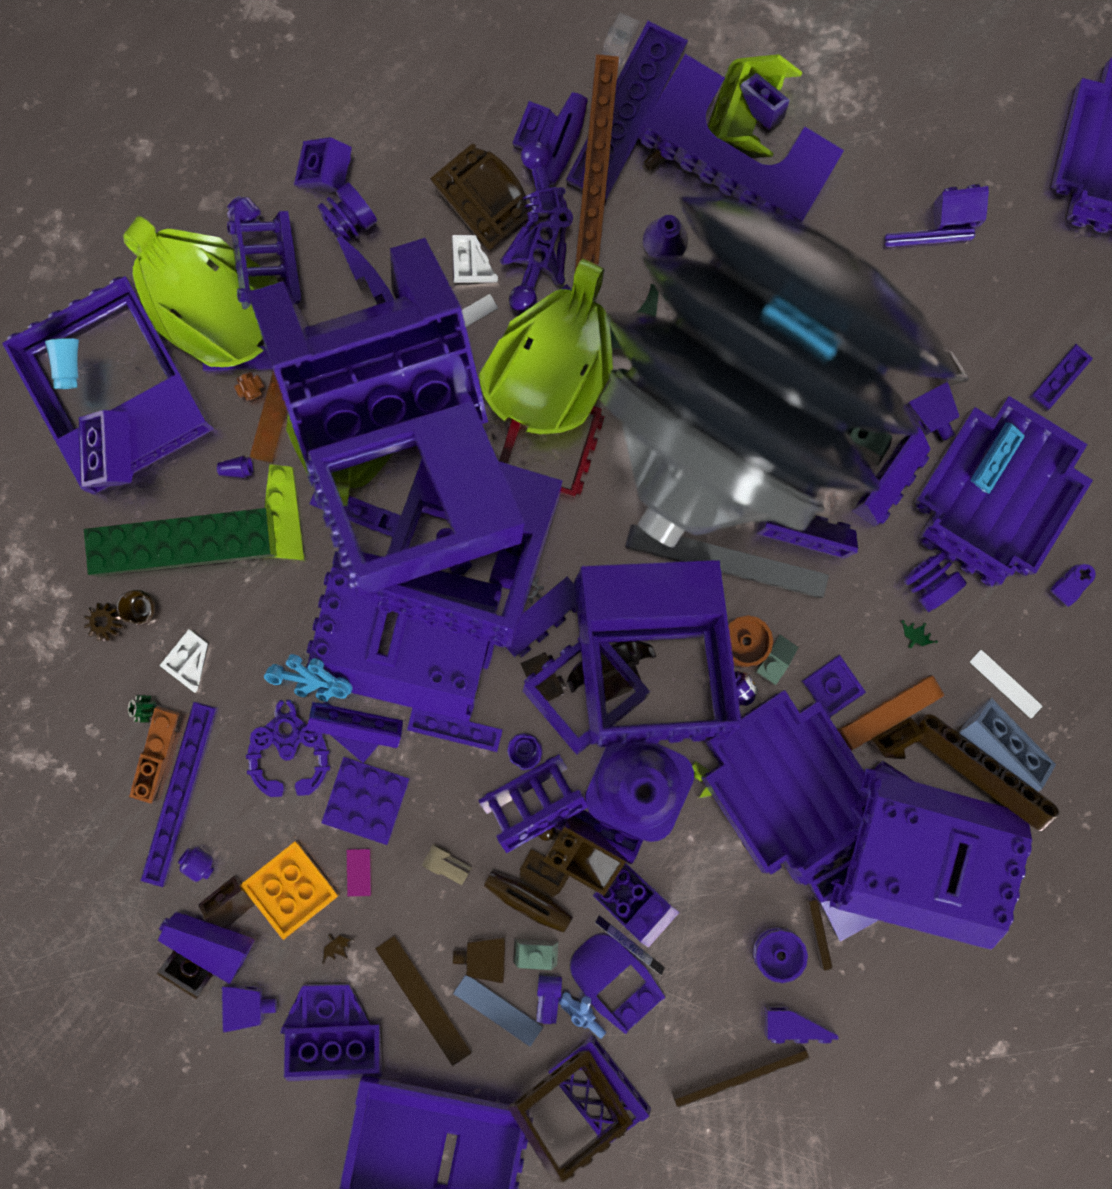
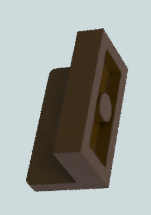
[198,876,255,929]

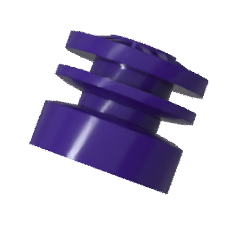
[317,182,378,243]
[904,552,967,612]

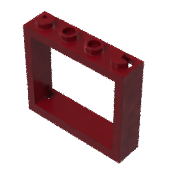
[499,406,605,499]

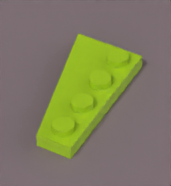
[264,464,305,561]

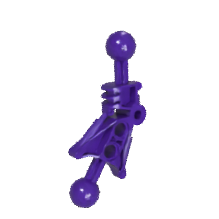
[500,141,573,314]

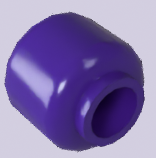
[227,196,261,223]
[178,847,214,882]

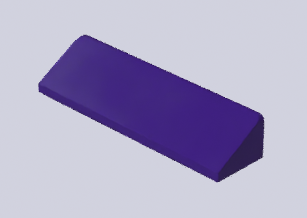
[307,702,403,748]
[554,810,643,864]

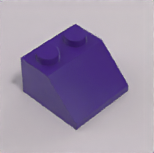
[294,137,352,193]

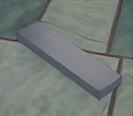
[453,975,543,1047]

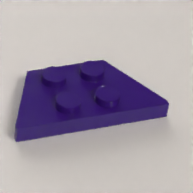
[280,984,371,1034]

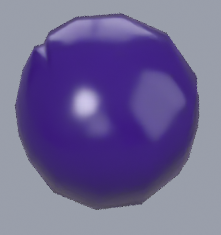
[507,733,543,770]

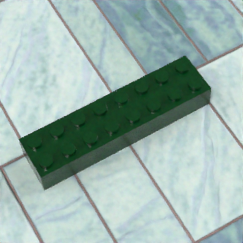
[83,508,277,577]

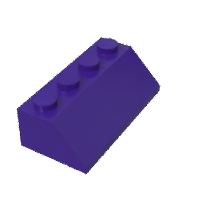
[284,1025,382,1081]

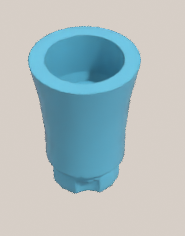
[45,339,79,389]

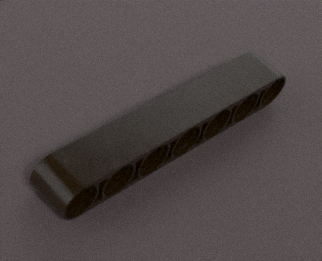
[918,714,1059,831]

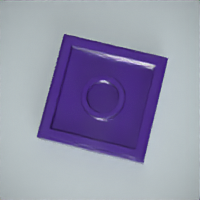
[801,654,866,718]

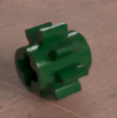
[128,695,157,723]

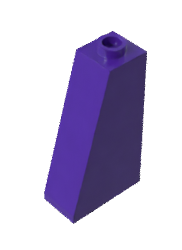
[157,912,255,984]

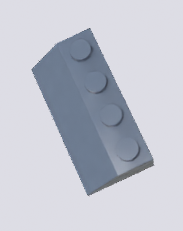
[959,698,1056,791]

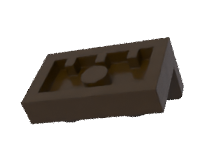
[520,652,567,702]

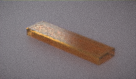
[250,369,287,464]

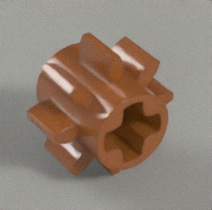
[234,372,264,401]

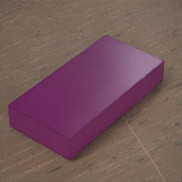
[346,848,371,897]

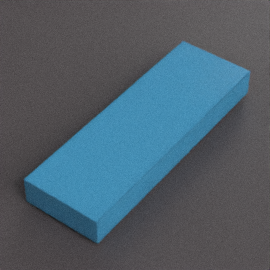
[764,296,841,358]
[970,422,1025,493]

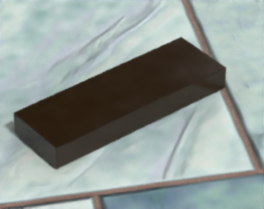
[805,897,833,971]

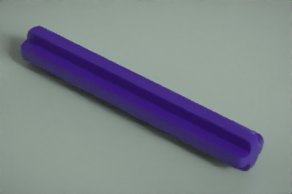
[884,226,975,247]

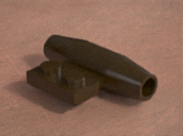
[484,849,573,933]

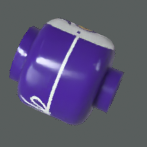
[735,671,758,706]

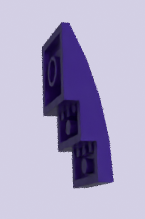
[337,236,394,305]

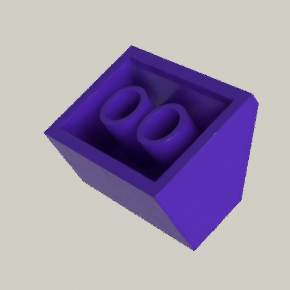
[79,410,133,487]

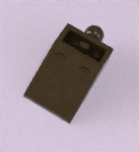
[538,816,627,896]

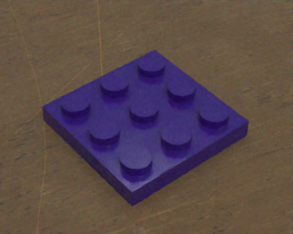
[321,756,410,845]

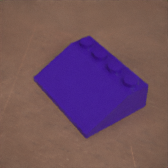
[852,426,931,527]
[757,516,858,558]

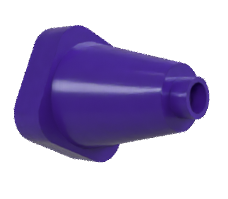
[585,741,694,842]

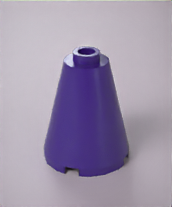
[643,215,688,256]

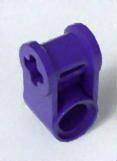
[1050,564,1096,607]

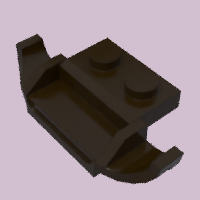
[567,641,657,702]

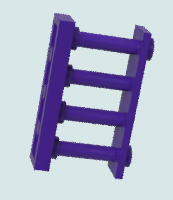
[227,211,301,310]
[478,755,588,853]

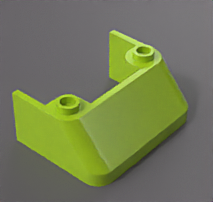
[707,54,802,158]

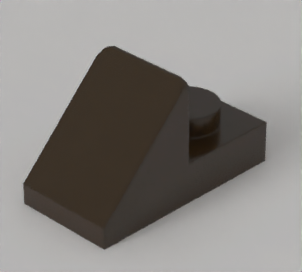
[871,717,924,759]

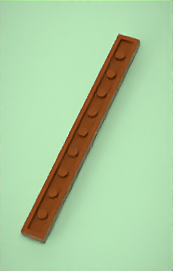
[575,54,619,271]

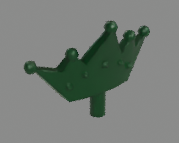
[901,620,938,649]

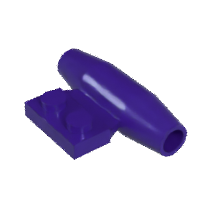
[512,92,588,185]

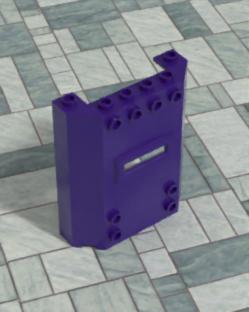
[306,551,503,721]
[830,768,1032,950]
[339,1075,533,1189]

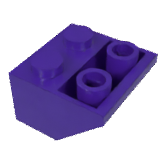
[932,184,989,229]

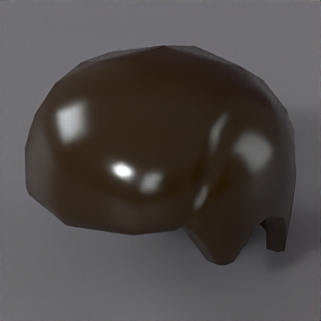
[117,590,155,625]

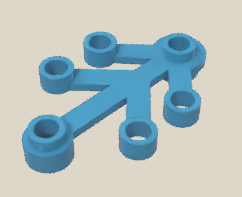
[264,654,352,702]

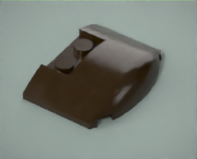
[430,144,530,251]

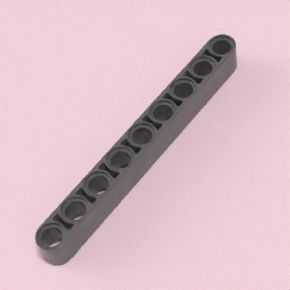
[625,524,829,598]

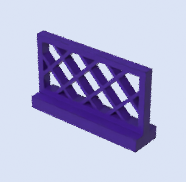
[548,1035,651,1143]

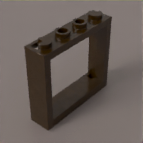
[508,1050,634,1183]

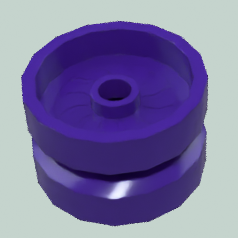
[752,926,808,983]

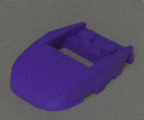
[569,933,666,1034]

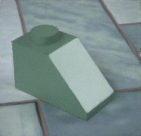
[754,634,799,685]

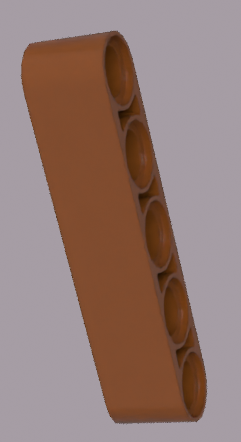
[838,675,945,751]

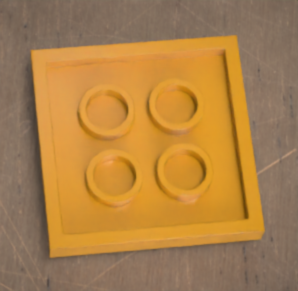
[240,840,339,940]

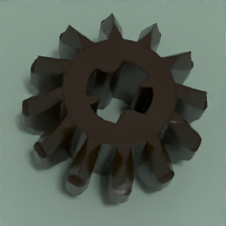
[83,603,124,641]

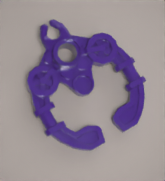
[246,700,330,797]

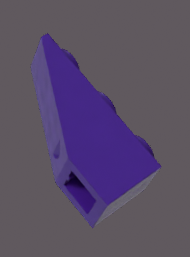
[489,542,525,589]
[765,1007,838,1043]

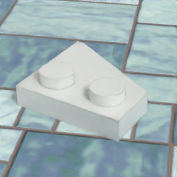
[452,235,498,283]
[159,629,208,693]

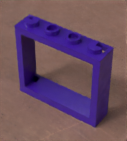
[523,637,651,755]

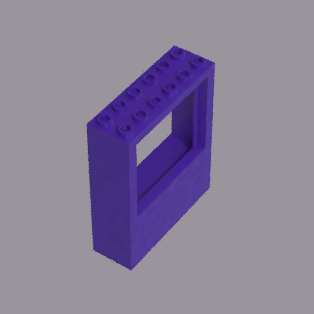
[2,276,214,495]
[306,401,524,597]
[375,459,563,647]
[574,560,742,747]

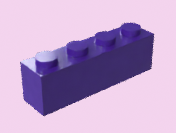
[505,576,577,658]

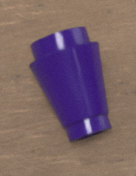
[217,455,253,478]

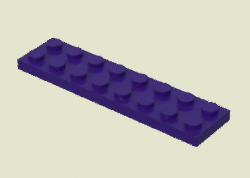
[566,21,688,202]

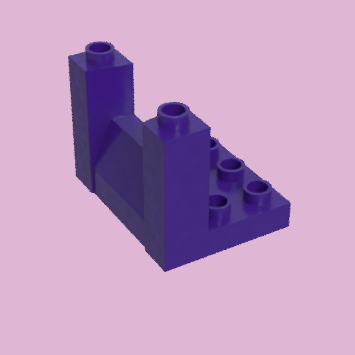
[248,238,488,473]

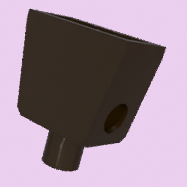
[453,935,505,983]

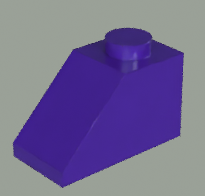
[740,73,790,130]

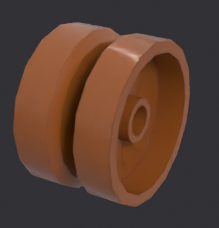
[728,615,773,668]

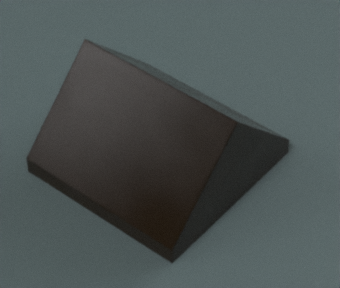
[157,950,214,999]

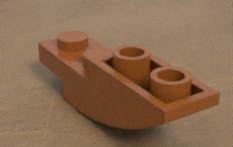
[129,706,179,804]

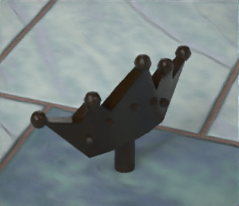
[322,934,354,964]

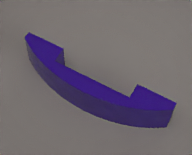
[309,490,401,537]

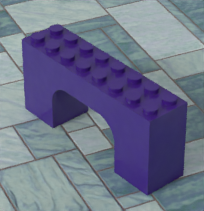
[638,54,844,223]

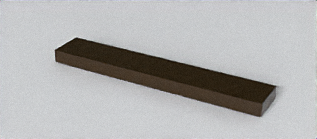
[375,935,472,1066]
[673,1046,809,1108]

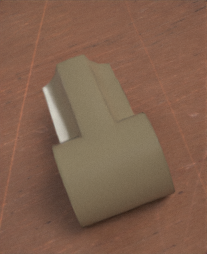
[422,844,472,885]

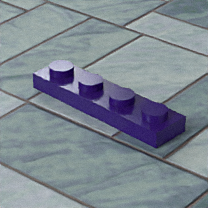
[407,708,503,752]

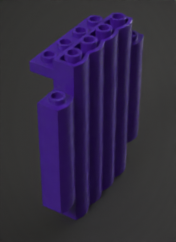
[1051,58,1112,232]
[914,396,1093,587]
[701,690,869,885]

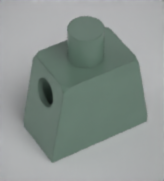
[847,426,893,465]
[513,939,559,970]

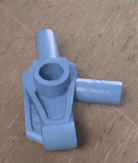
[558,993,607,1039]

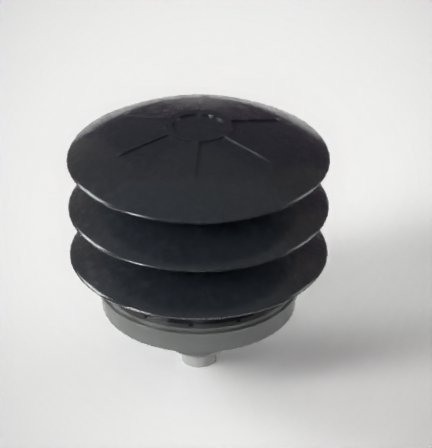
[600,196,957,547]

